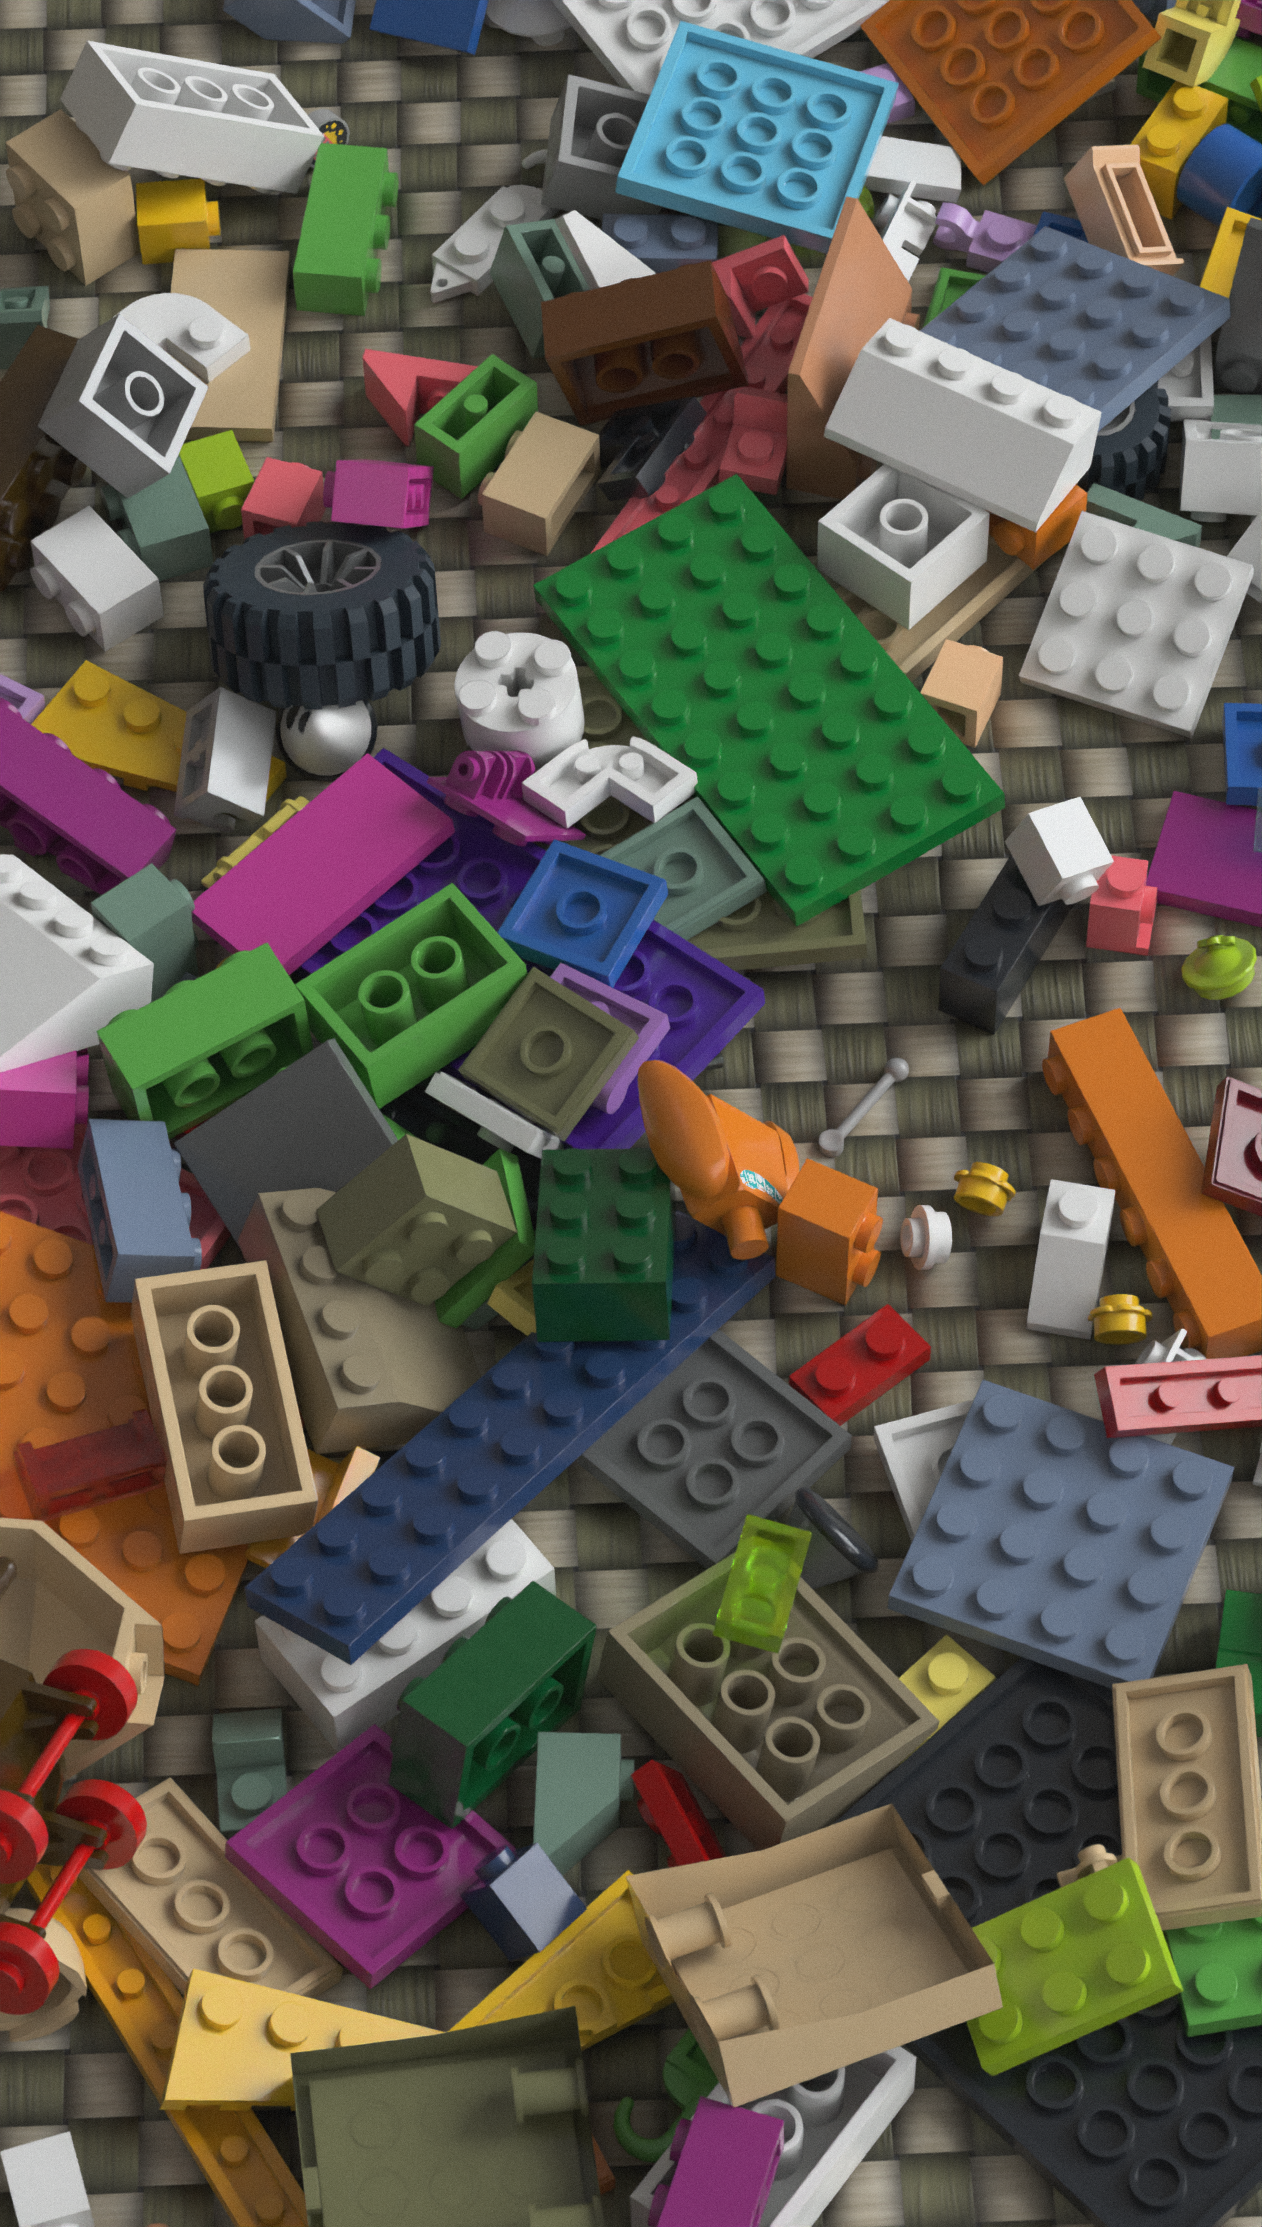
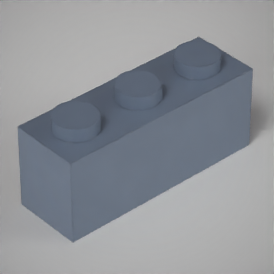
[77,1119,202,1303]

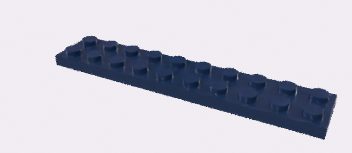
[245,1209,776,1665]

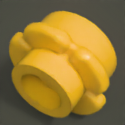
[954,1162,1016,1216]
[1088,1294,1153,1345]

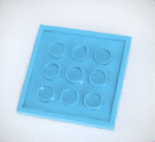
[615,21,899,254]

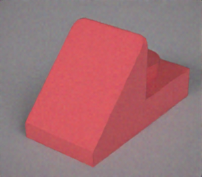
[712,235,808,338]
[363,349,478,446]
[719,387,787,495]

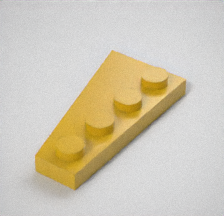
[31,660,287,802]
[448,1870,675,2051]
[159,1969,446,2111]

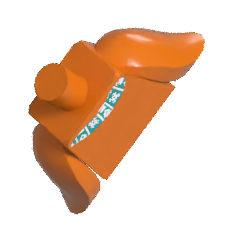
[638,1060,799,1260]

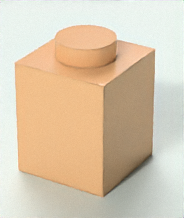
[920,639,1003,748]

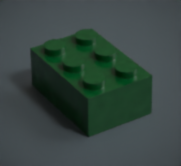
[532,1147,676,1342]
[388,1581,597,1829]

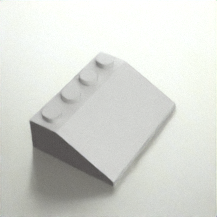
[0,854,154,1072]

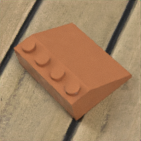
[786,197,920,500]

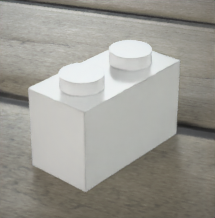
[31,506,164,652]

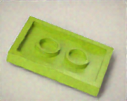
[966,1857,1183,2076]

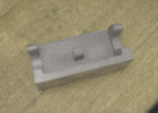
[174,687,276,832]

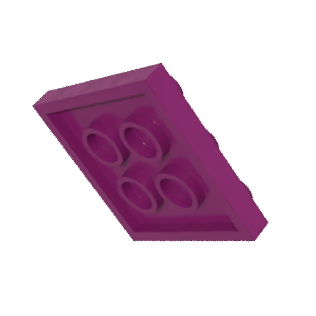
[225,1723,516,1990]

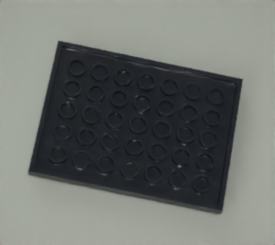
[832,1657,1262,2227]

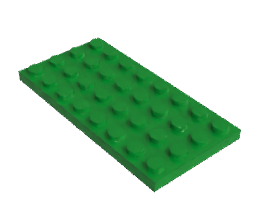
[533,474,1005,927]

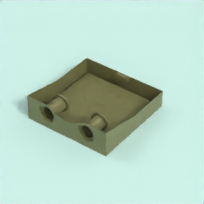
[290,2006,605,2227]

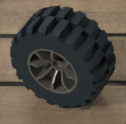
[203,521,441,710]

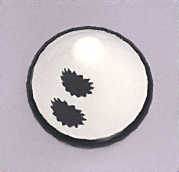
[276,699,378,781]

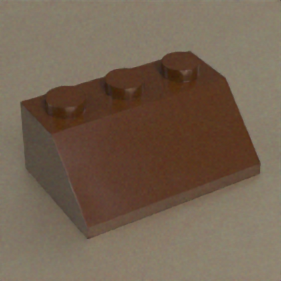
[541,260,749,426]

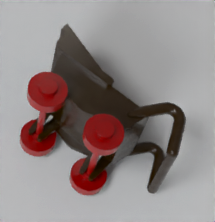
[0,1556,147,2015]

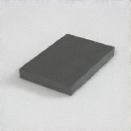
[174,1038,398,1249]

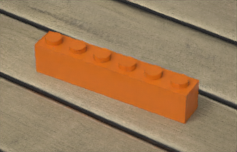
[1042,1008,1262,1359]

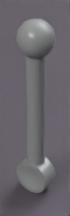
[819,1057,909,1157]

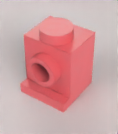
[1086,855,1158,956]

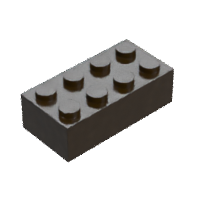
[0,325,87,592]

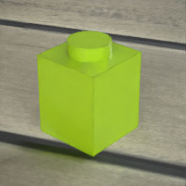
[179,430,254,533]

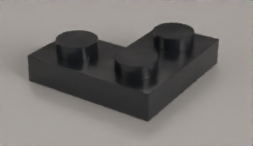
[597,396,708,501]

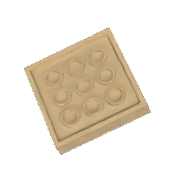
[626,1803,1003,2108]

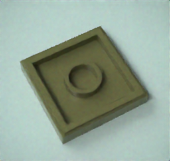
[458,967,639,1142]

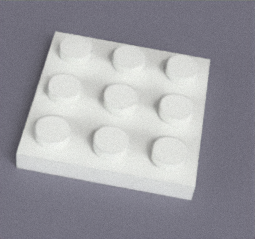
[1019,511,1254,738]

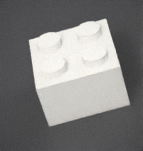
[817,464,990,630]

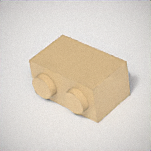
[478,411,600,556]

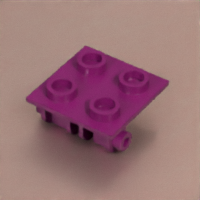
[426,750,586,846]

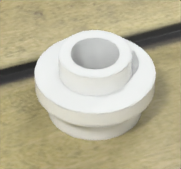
[900,1205,952,1270]

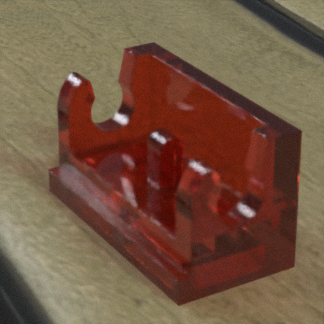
[12,1408,167,1522]

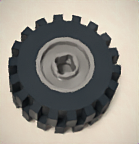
[1077,381,1171,501]

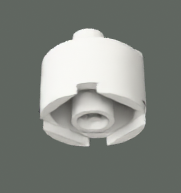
[455,631,585,772]

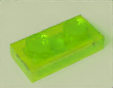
[713,1514,812,1654]

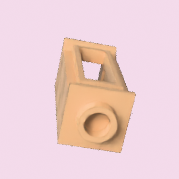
[1064,145,1185,276]

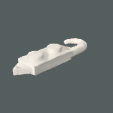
[430,149,560,303]

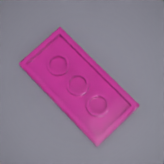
[191,753,455,975]

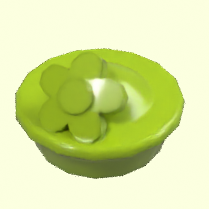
[1181,935,1257,1000]

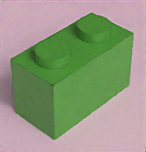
[414,354,538,499]

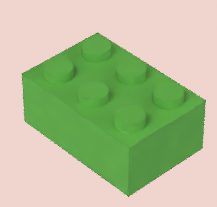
[295,883,528,1109]
[96,943,314,1139]

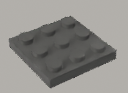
[575,1329,852,1569]

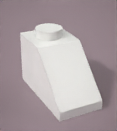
[1026,1179,1115,1340]

